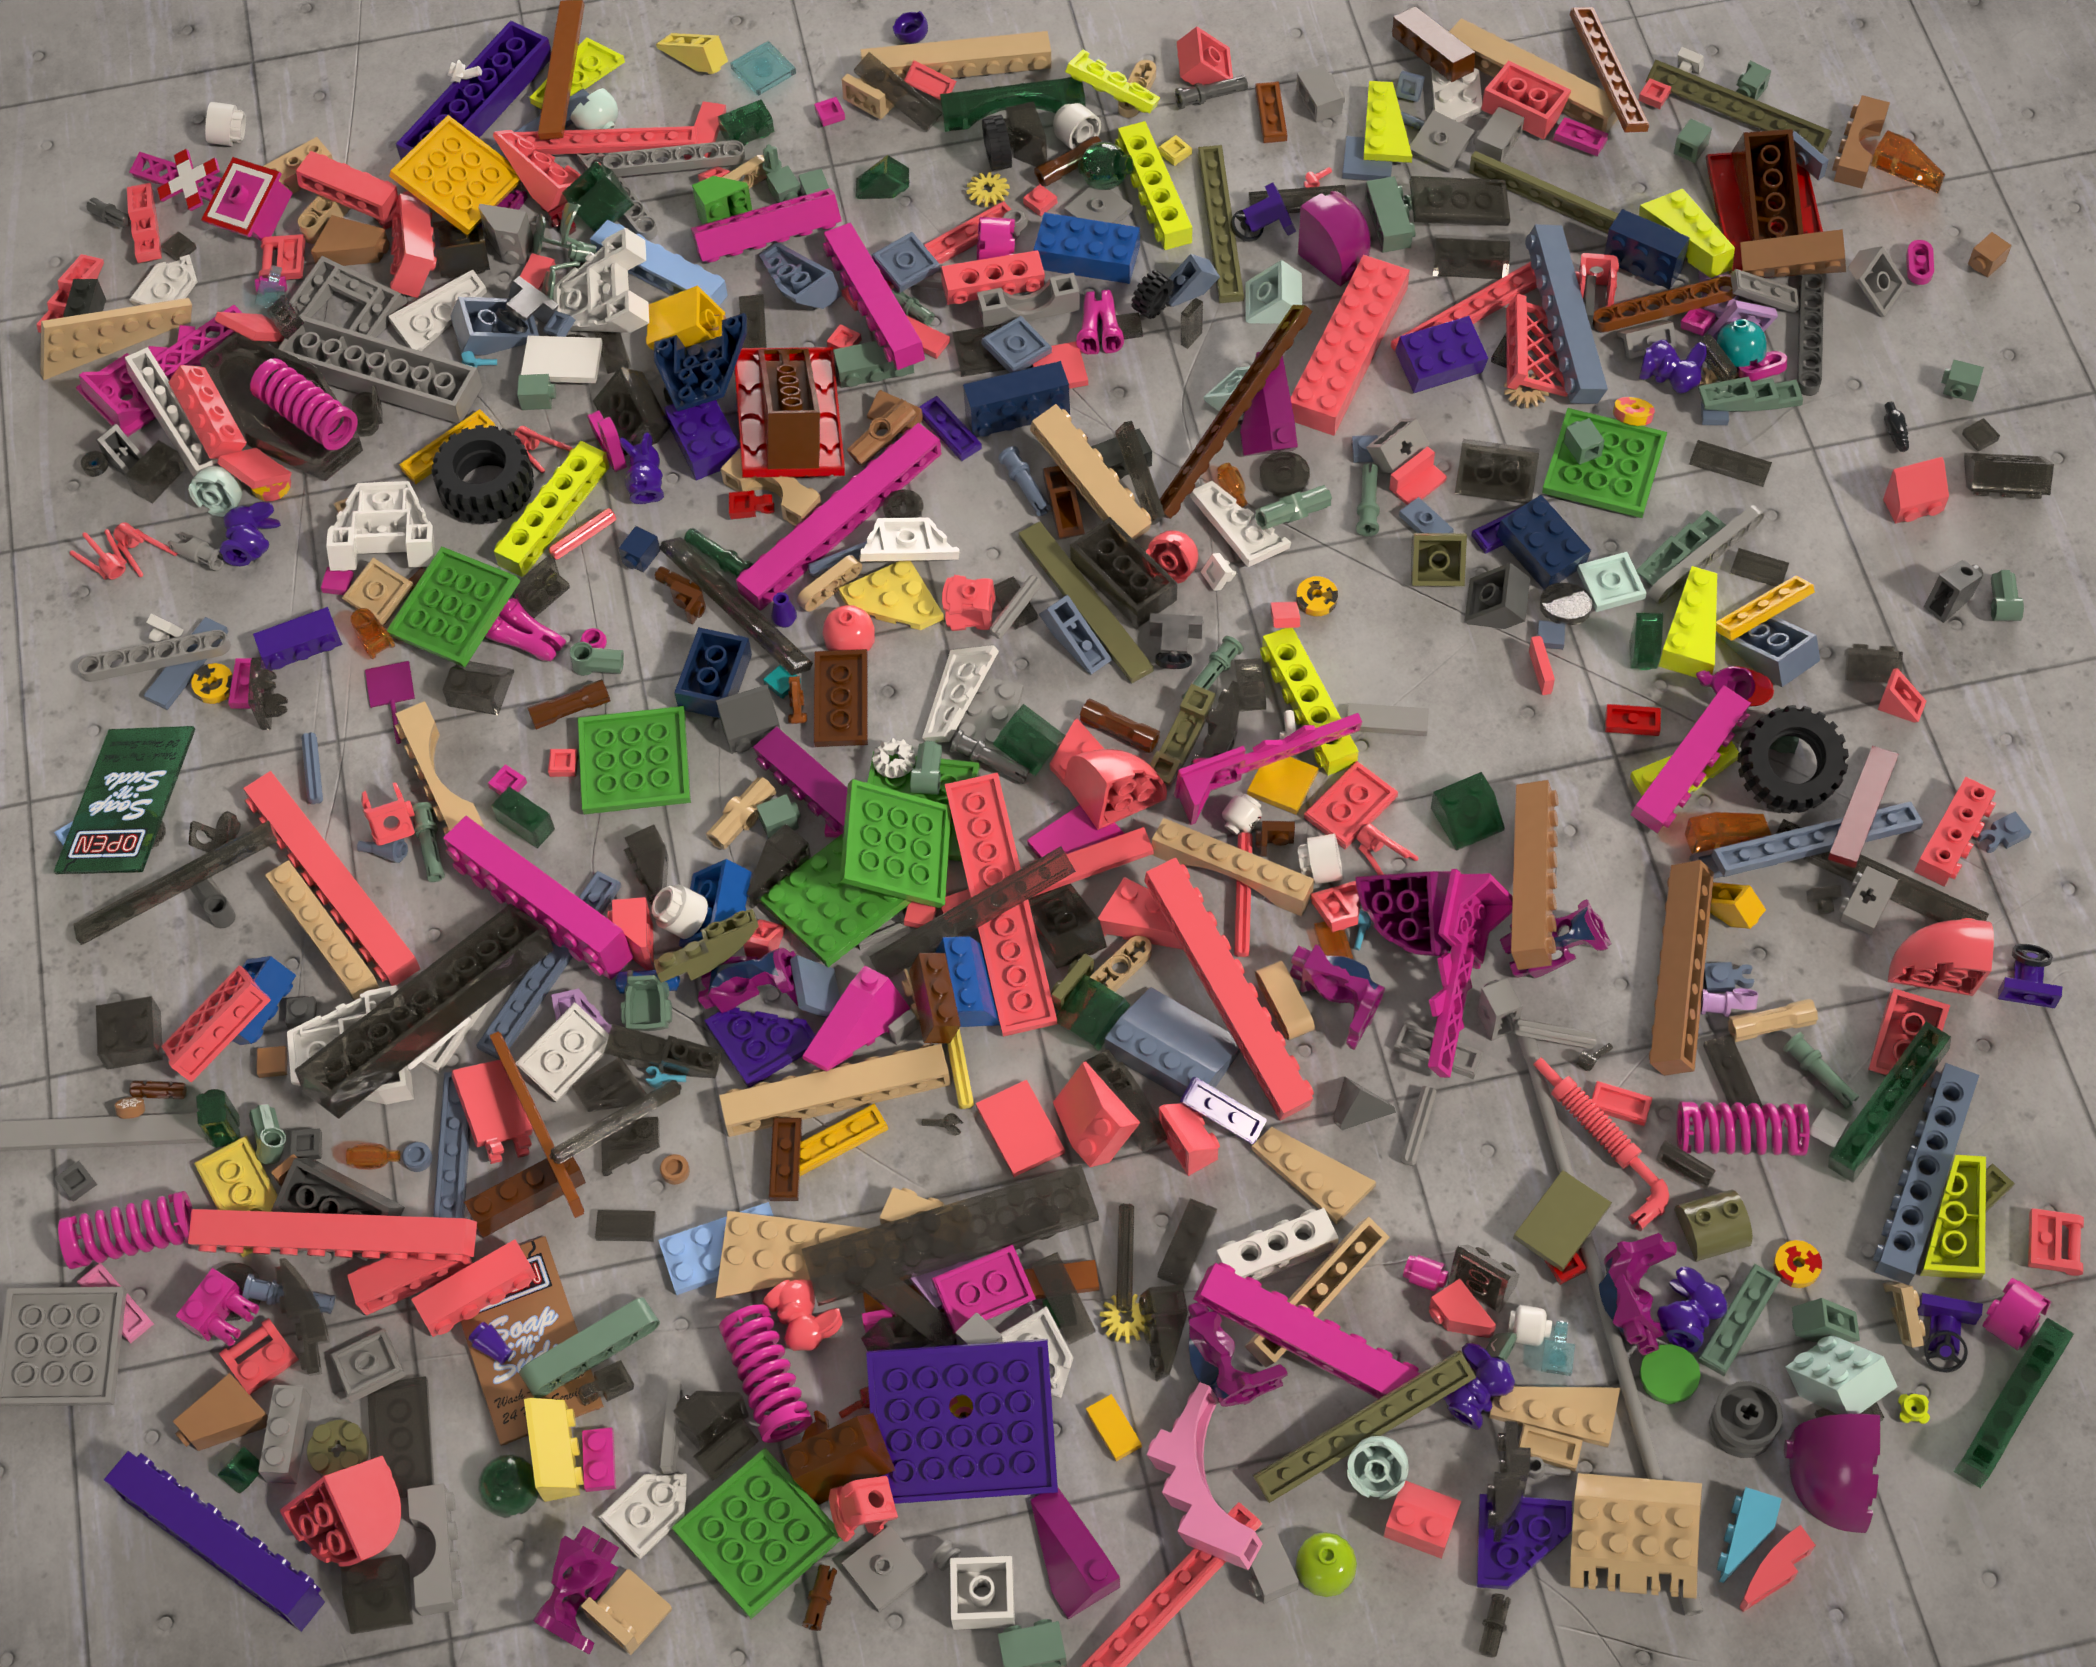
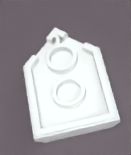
[129,255,198,306]
[1000,1307,1073,1398]
[599,1474,687,1559]

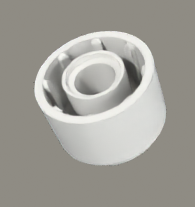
[205,102,246,146]
[1053,103,1101,149]
[1298,833,1343,884]
[652,884,708,939]

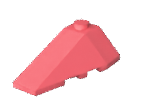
[493,130,591,212]

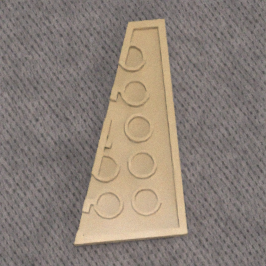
[40,298,192,381]
[715,1211,901,1299]

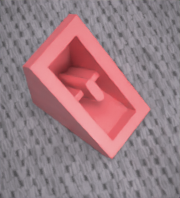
[1878,668,1926,723]
[743,919,786,959]

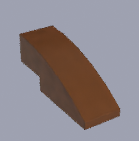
[1043,466,1085,540]

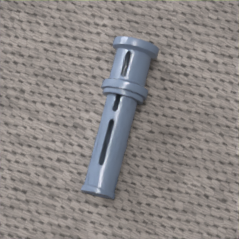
[998,446,1051,516]
[243,1274,336,1314]

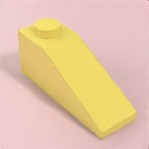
[656,33,728,74]

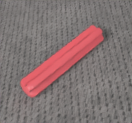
[549,508,616,560]

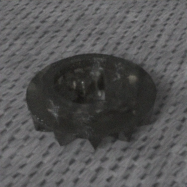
[883,489,924,518]

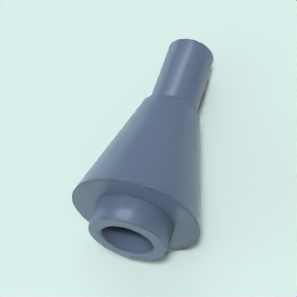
[357,838,408,863]

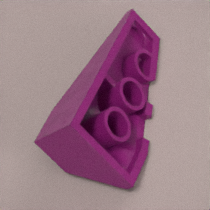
[1240,352,1298,456]
[1030,1488,1120,1619]

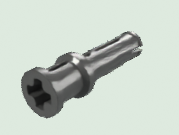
[1175,75,1248,109]
[950,729,1030,784]

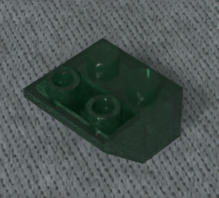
[562,161,634,233]

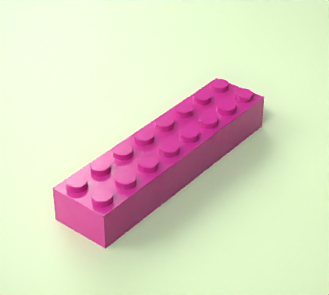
[443,816,633,980]

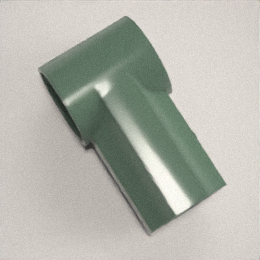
[1991,570,2024,621]
[570,642,624,676]
[911,741,942,795]
[249,1104,286,1165]

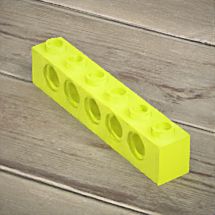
[1115,121,1192,250]
[494,441,610,578]
[1260,628,1359,776]

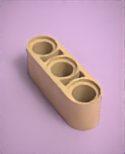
[297,195,351,244]
[1255,961,1315,1040]

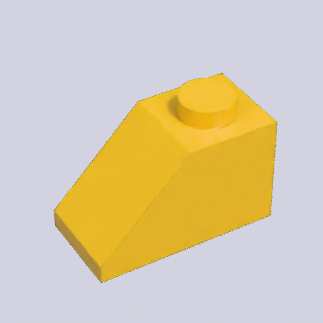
[1710,882,1766,929]

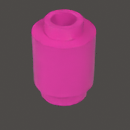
[1403,1255,1449,1292]

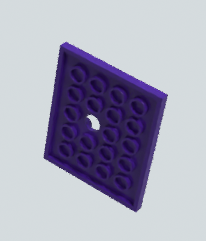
[866,1339,1058,1504]

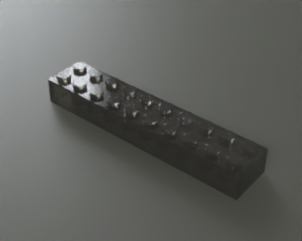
[295,903,553,1119]

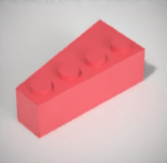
[390,193,437,298]

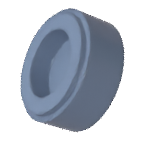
[402,1142,433,1172]

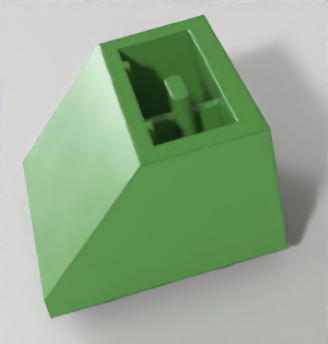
[692,176,752,224]

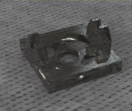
[248,657,288,730]

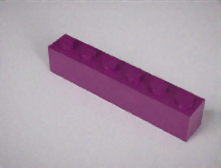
[753,726,848,836]

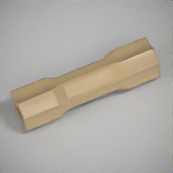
[1727,999,1818,1042]

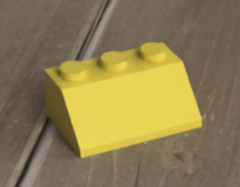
[524,1398,584,1502]

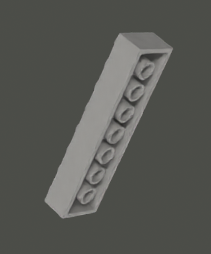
[276,315,483,423]

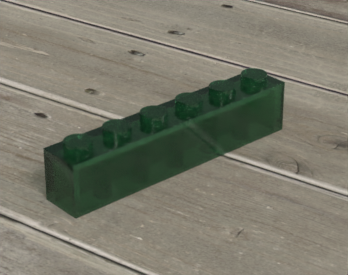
[1828,1021,1951,1183]

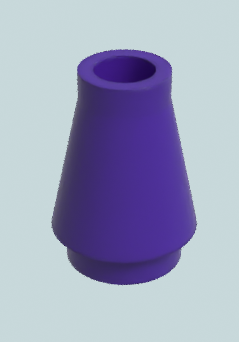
[771,592,797,628]
[468,1322,513,1365]

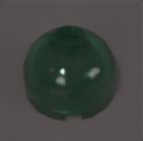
[478,1454,539,1518]

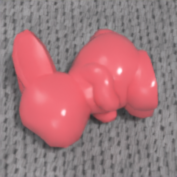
[762,1279,843,1351]

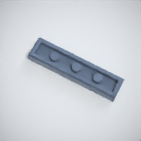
[144,617,229,710]

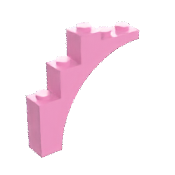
[1146,1382,1263,1570]

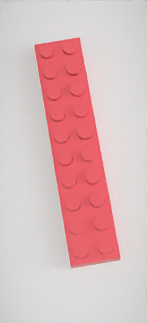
[945,772,1058,1037]

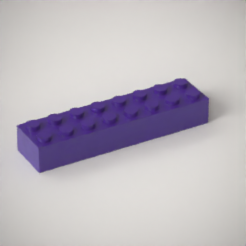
[396,20,551,160]
[103,1451,325,1632]

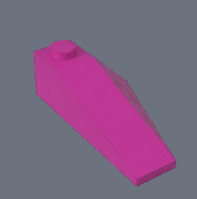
[803,966,910,1072]

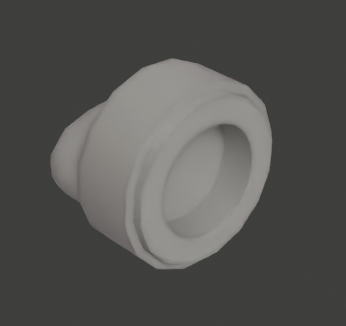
[1003,209,1028,237]

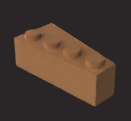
[1740,229,1846,278]

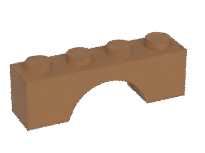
[1832,95,1890,189]

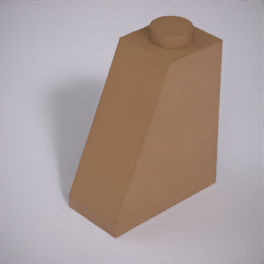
[311,215,390,266]
[173,1373,268,1451]

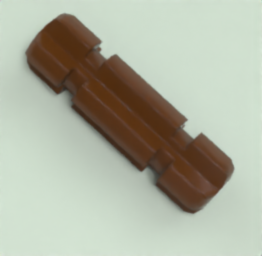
[655,566,702,592]
[129,1081,187,1099]

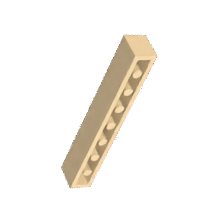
[1449,18,1618,133]
[860,31,1051,86]
[719,1044,951,1137]

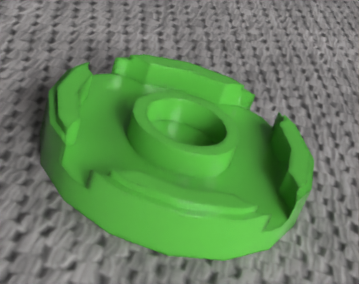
[1639,1344,1701,1404]

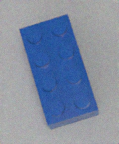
[1033,212,1140,284]

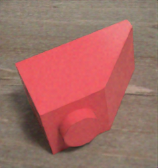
[1429,1278,1496,1338]

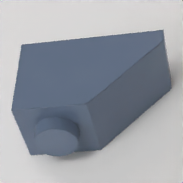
[1169,254,1220,307]

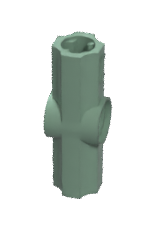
[1255,485,1332,530]

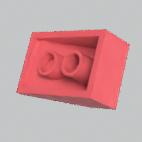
[1868,988,1950,1087]
[1053,1062,1140,1167]

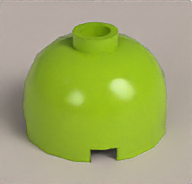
[1295,1532,1357,1597]

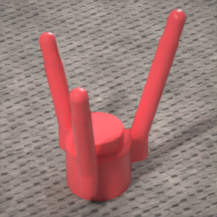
[514,426,573,473]
[113,522,178,577]
[69,529,127,580]
[1357,824,1419,875]

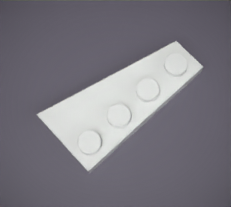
[388,270,487,351]
[1190,481,1291,567]

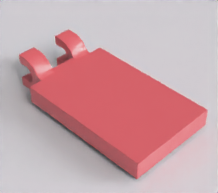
[451,1060,533,1164]

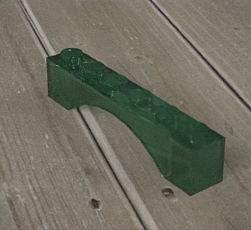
[940,77,1086,132]
[1953,1317,2074,1489]

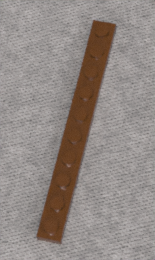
[1152,305,1313,519]

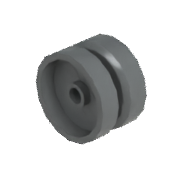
[1709,1381,1783,1458]

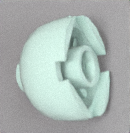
[570,88,618,130]
[188,466,242,517]
[1347,1436,1409,1499]

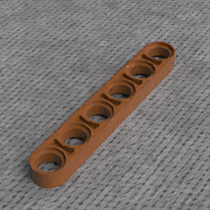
[1593,276,1736,332]

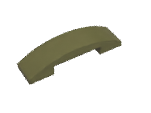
[1150,684,1216,786]

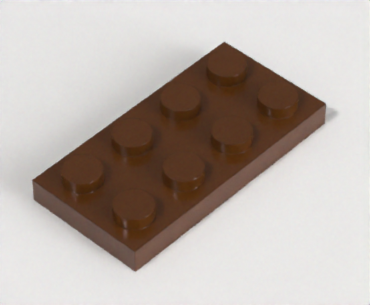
[814,649,868,747]

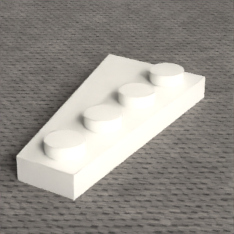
[922,645,999,743]

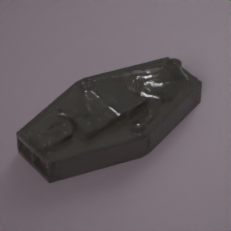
[200,332,363,481]

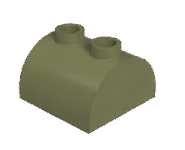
[1411,533,1467,586]
[1674,1189,1753,1262]

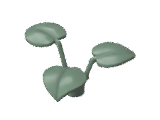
[533,203,596,299]

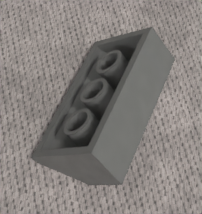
[271,1158,405,1261]

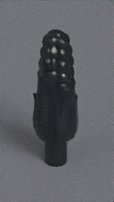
[1884,401,1909,452]

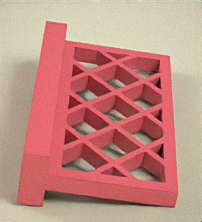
[1506,294,1568,397]
[161,965,271,1083]

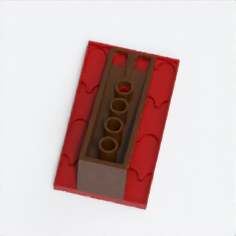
[1705,129,1823,278]
[734,347,845,478]

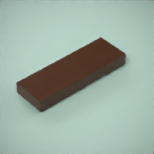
[769,1118,802,1201]

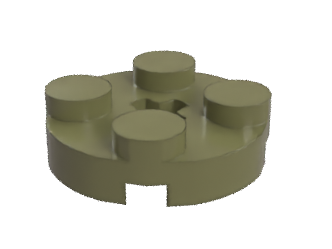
[307,1420,369,1477]

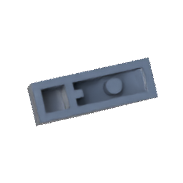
[1039,595,1112,675]

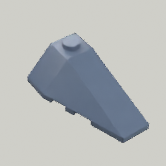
[759,242,842,309]

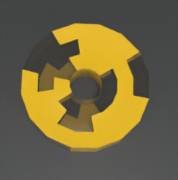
[1296,576,1338,616]
[191,663,233,704]

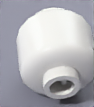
[1222,794,1262,835]
[1507,1305,1552,1347]

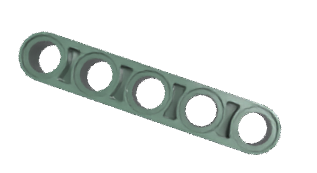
[519,1297,660,1398]

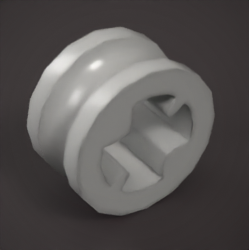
[930,1540,961,1571]

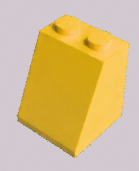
[646,285,725,351]

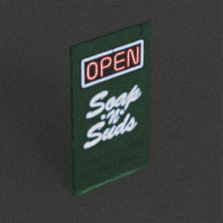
[54,726,196,875]

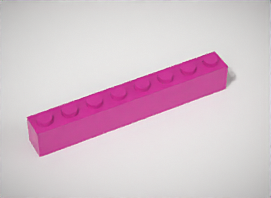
[822,222,925,370]
[1193,1263,1421,1399]

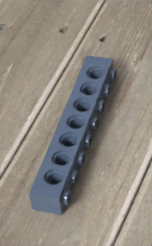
[1873,1063,1979,1285]

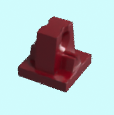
[548,201,576,236]

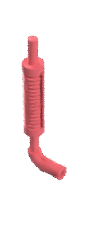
[1533,1057,1669,1231]

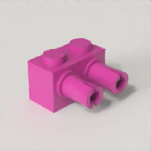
[176,1268,259,1346]

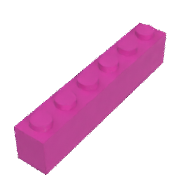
[691,188,842,263]
[1630,685,1751,834]

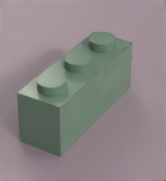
[1365,176,1416,253]
[833,341,914,388]

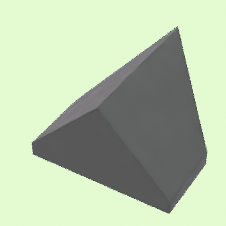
[1333,1077,1396,1130]

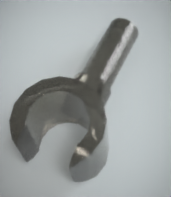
[1576,1043,1613,1071]
[921,1113,963,1136]

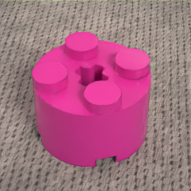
[977,217,1015,260]
[1982,1278,2051,1351]

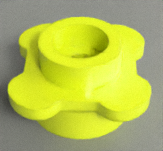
[1898,1394,1930,1424]

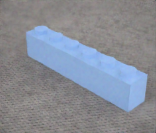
[590,219,728,306]

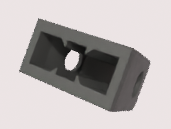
[1924,560,1983,623]

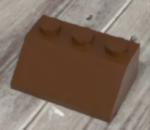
[783,1413,895,1505]

